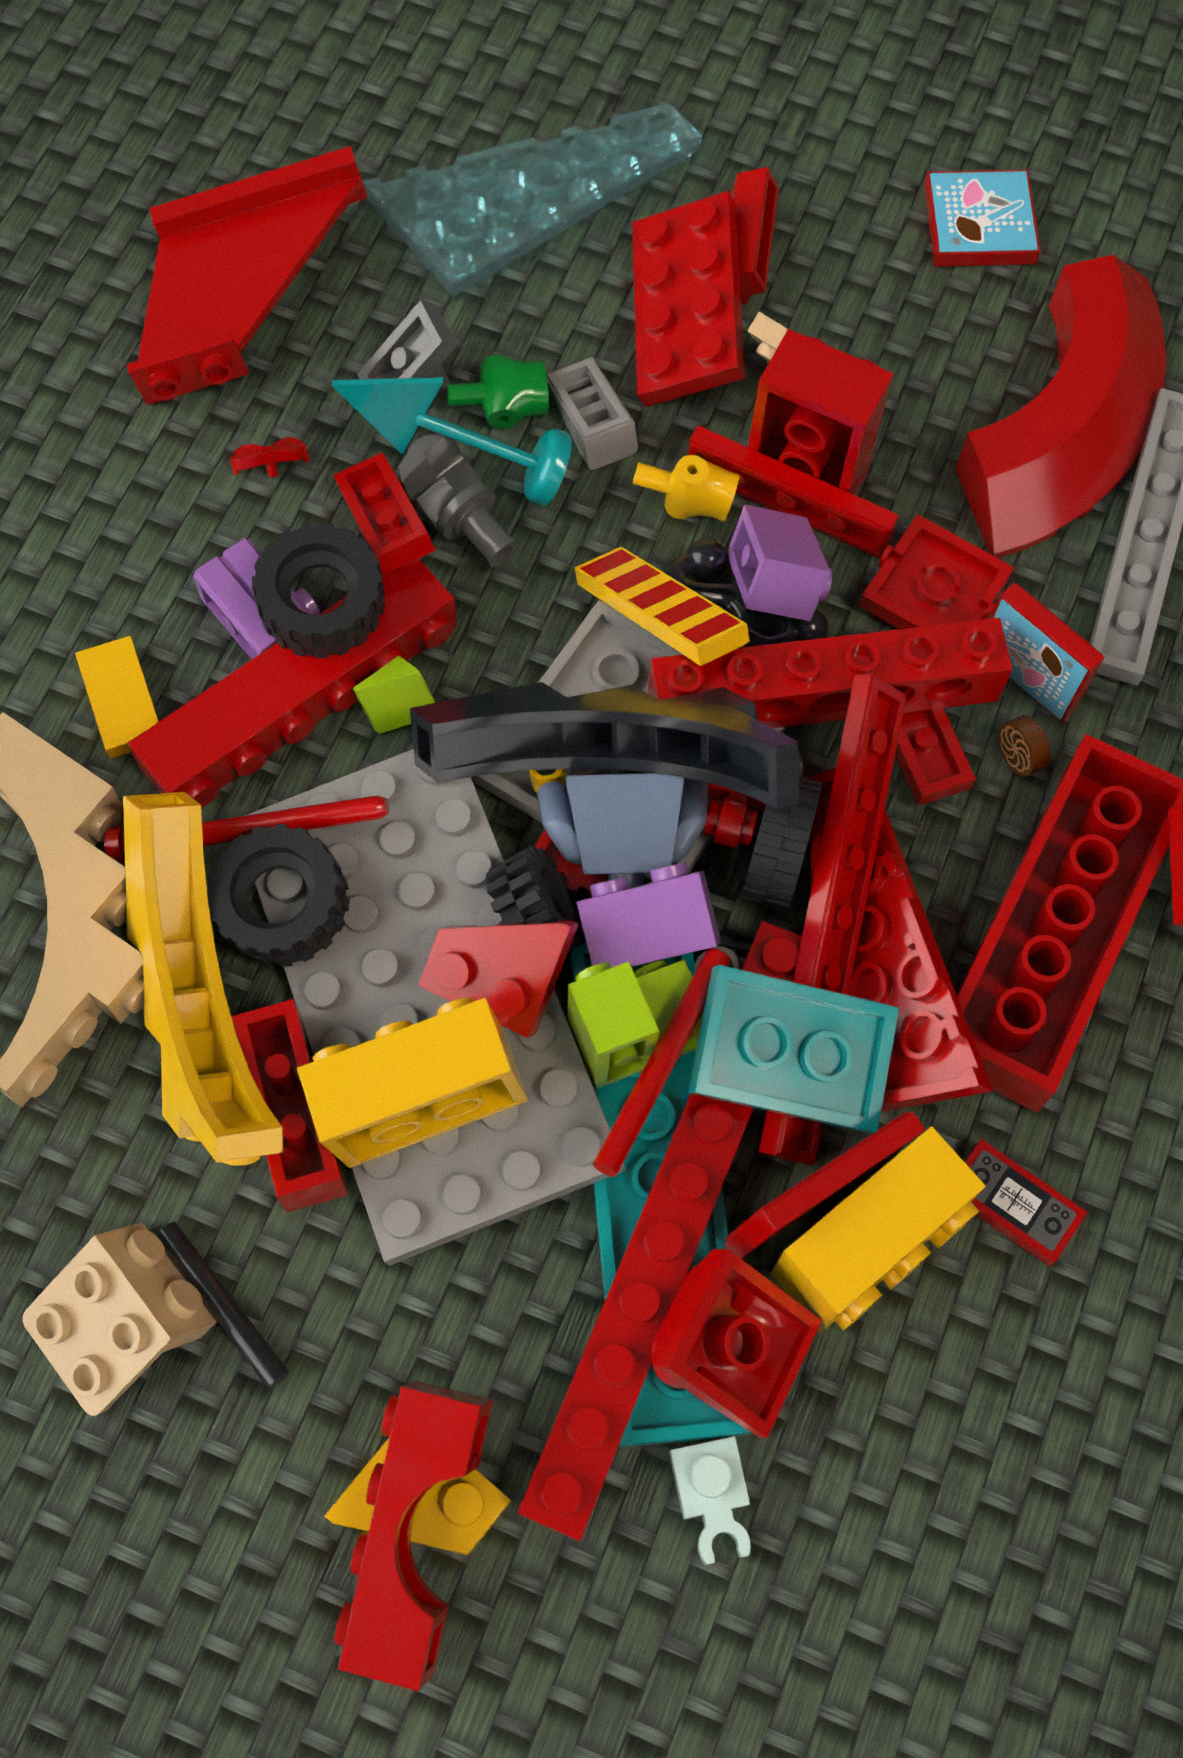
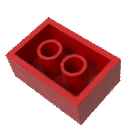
[748,329,894,495]

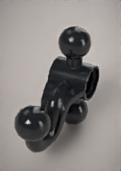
[665,539,829,648]

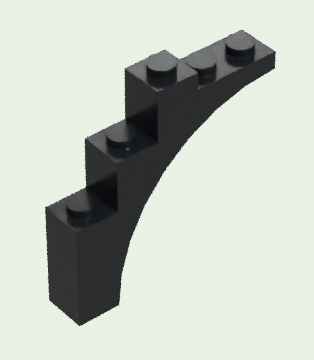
[410,682,803,809]

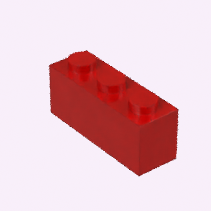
[232,999,348,1213]

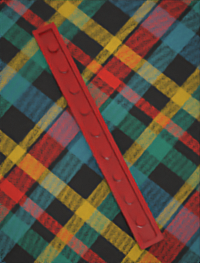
[517,921,802,1542]

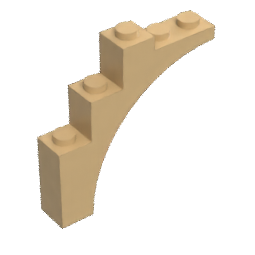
[0,712,144,1108]

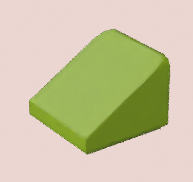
[353,656,435,734]

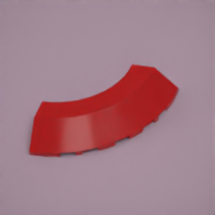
[955,255,1166,558]

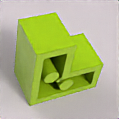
[567,959,704,1089]

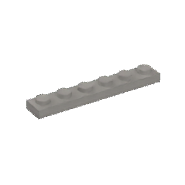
[1090,388,1183,686]

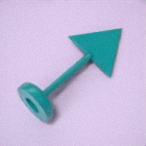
[331,377,572,507]

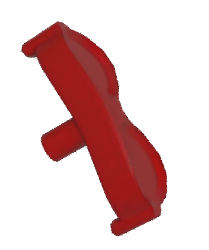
[230,437,309,477]

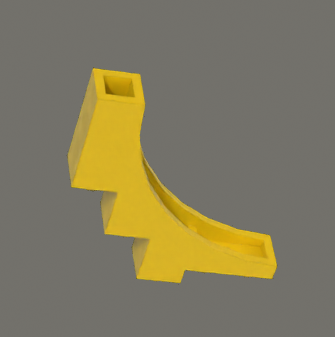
[123,792,283,1166]

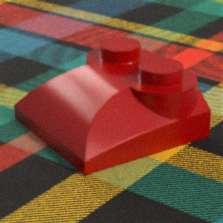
[651,1249,822,1439]

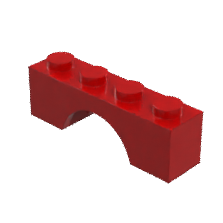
[335,1381,494,1691]

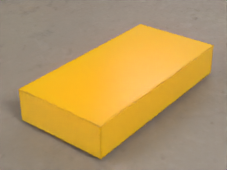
[75,636,159,759]

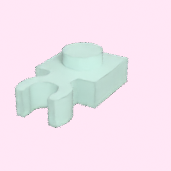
[669,1436,750,1566]

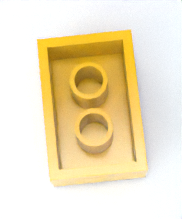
[297,997,529,1168]
[770,1126,986,1334]

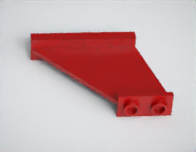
[127,146,368,405]

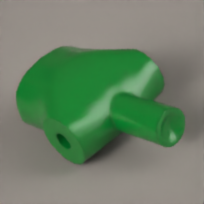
[447,354,549,429]

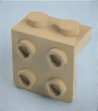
[23,1222,217,1416]

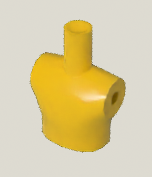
[632,455,740,522]

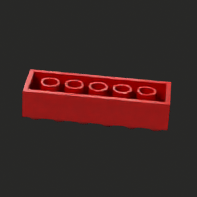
[956,733,1183,1113]

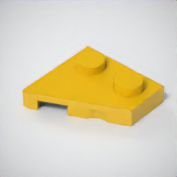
[325,1437,511,1556]

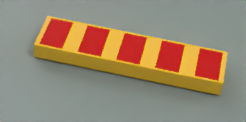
[574,547,750,666]

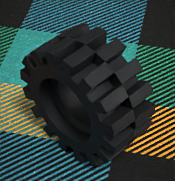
[485,845,586,951]

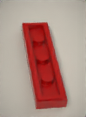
[688,425,899,558]

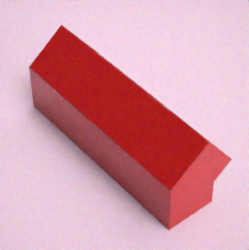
[730,167,779,305]

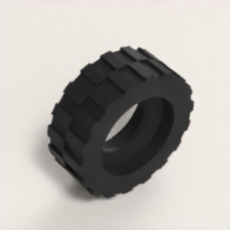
[252,523,385,659]
[741,777,822,911]
[207,824,350,967]

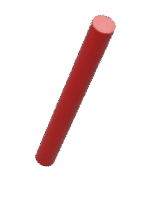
[593,948,730,1177]

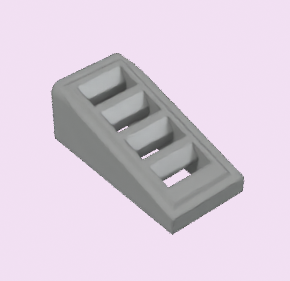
[547,357,638,470]

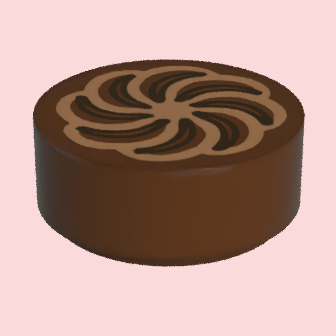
[998,715,1051,777]

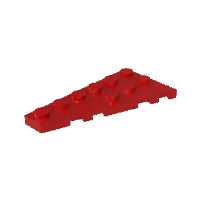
[808,768,993,1112]

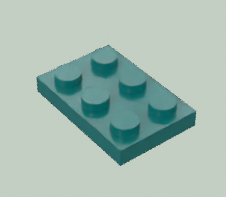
[688,965,899,1133]

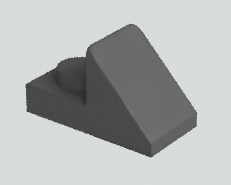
[357,300,457,398]

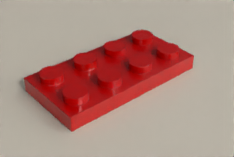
[632,191,745,407]

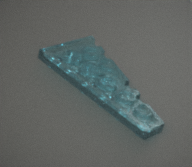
[364,103,701,297]

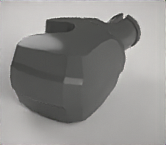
[398,433,519,568]

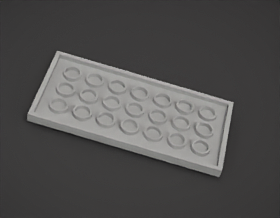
[245,749,626,1266]

